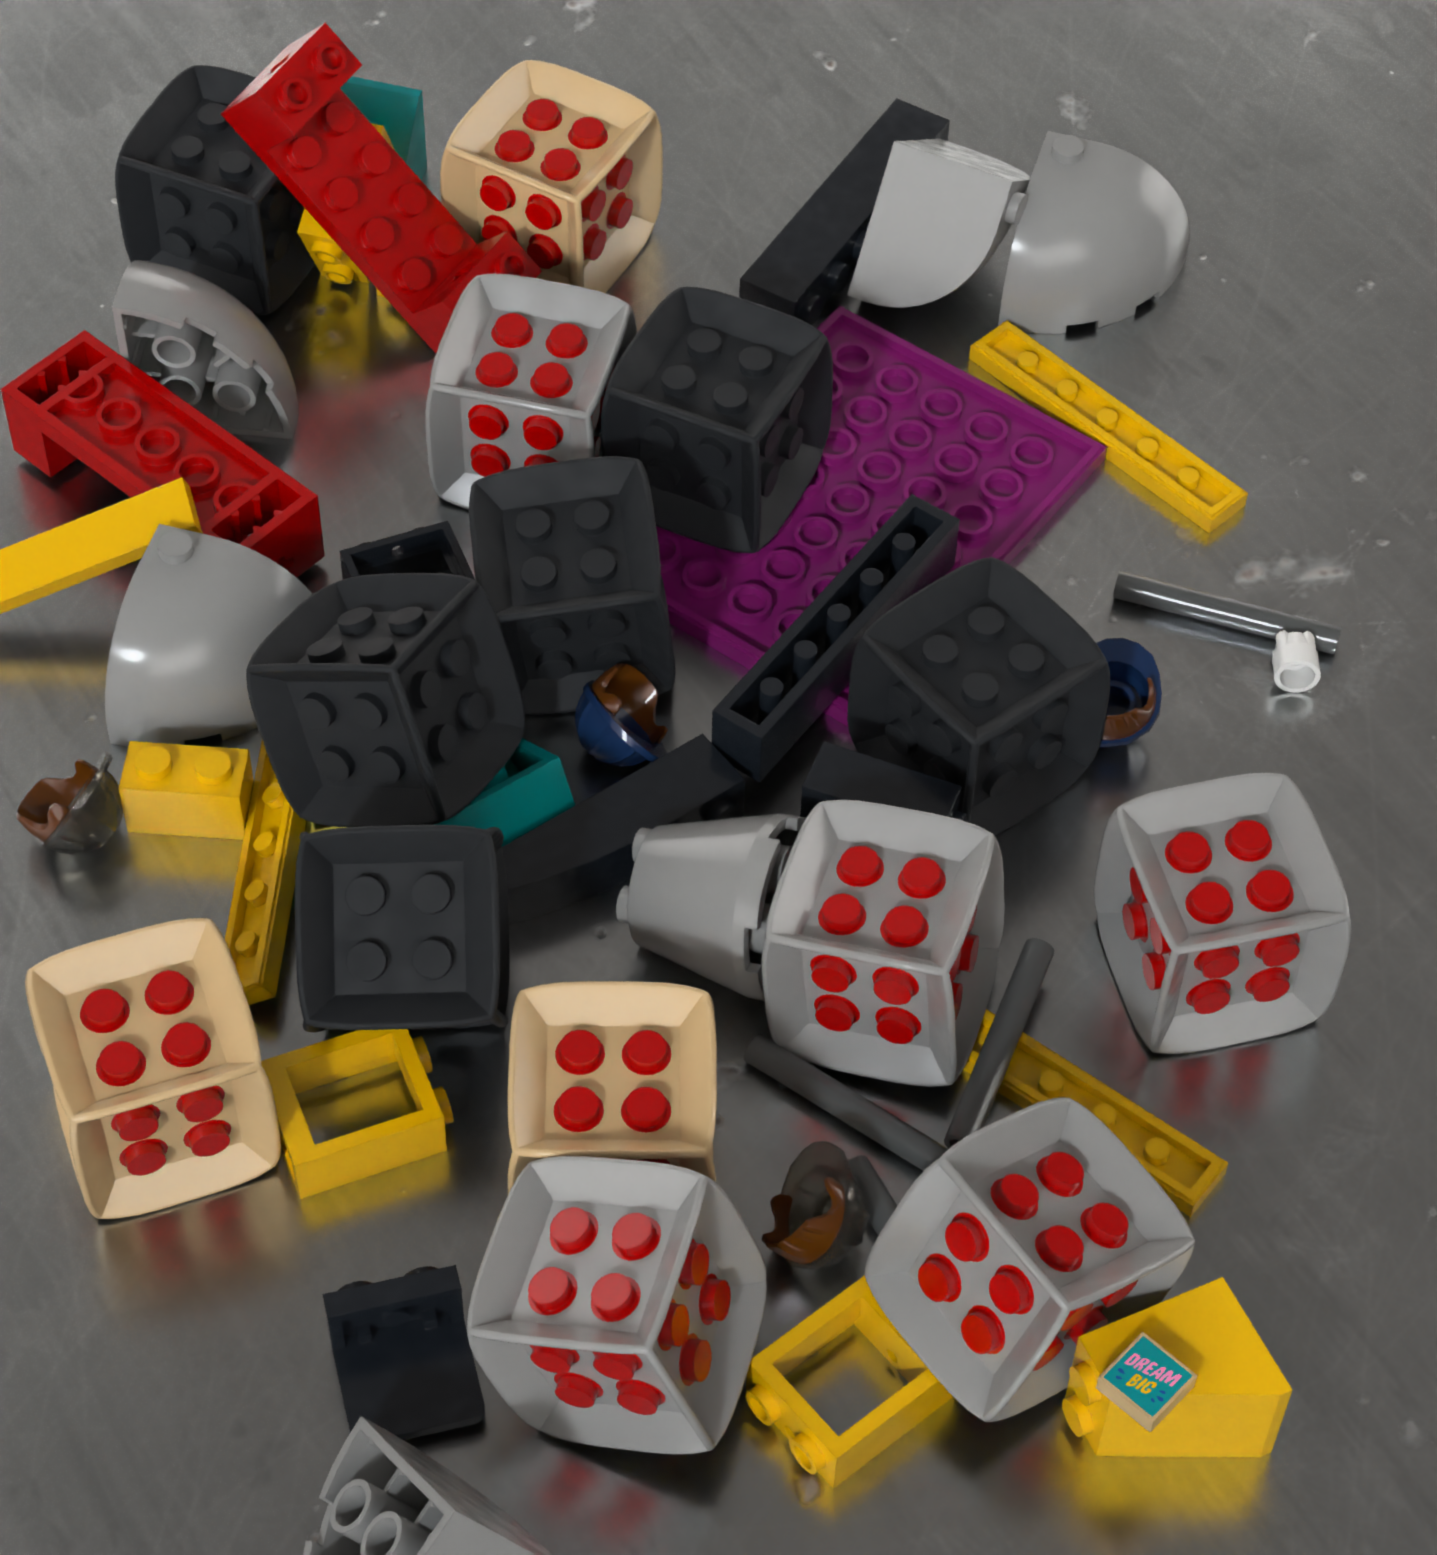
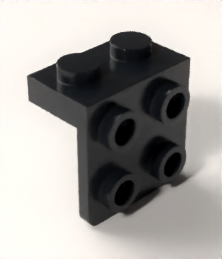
[322,1265,485,1440]

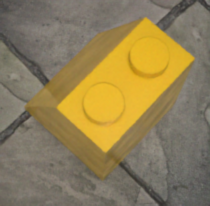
[1062,1277,1292,1457]

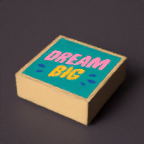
[1096,1332,1198,1432]

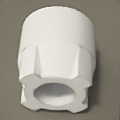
[1272,630,1321,693]

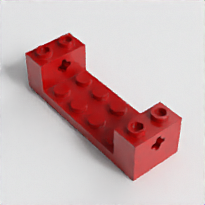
[221,22,542,354]
[1,330,325,578]

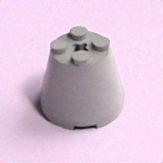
[616,814,806,1001]

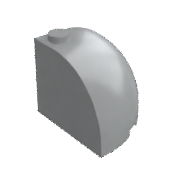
[998,131,1190,334]
[847,139,1030,308]
[112,260,299,439]
[105,524,312,747]
[303,1416,552,1555]

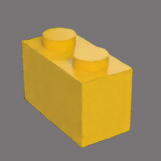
[118,741,254,840]

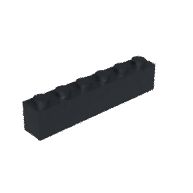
[739,98,950,325]
[711,494,960,783]

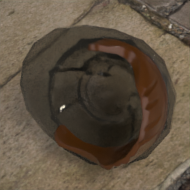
[16,751,123,855]
[761,1141,870,1270]

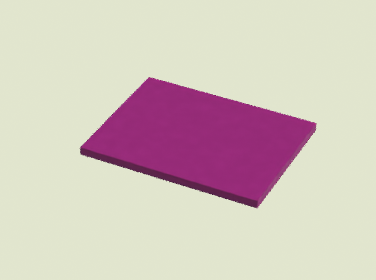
[656,306,1107,727]

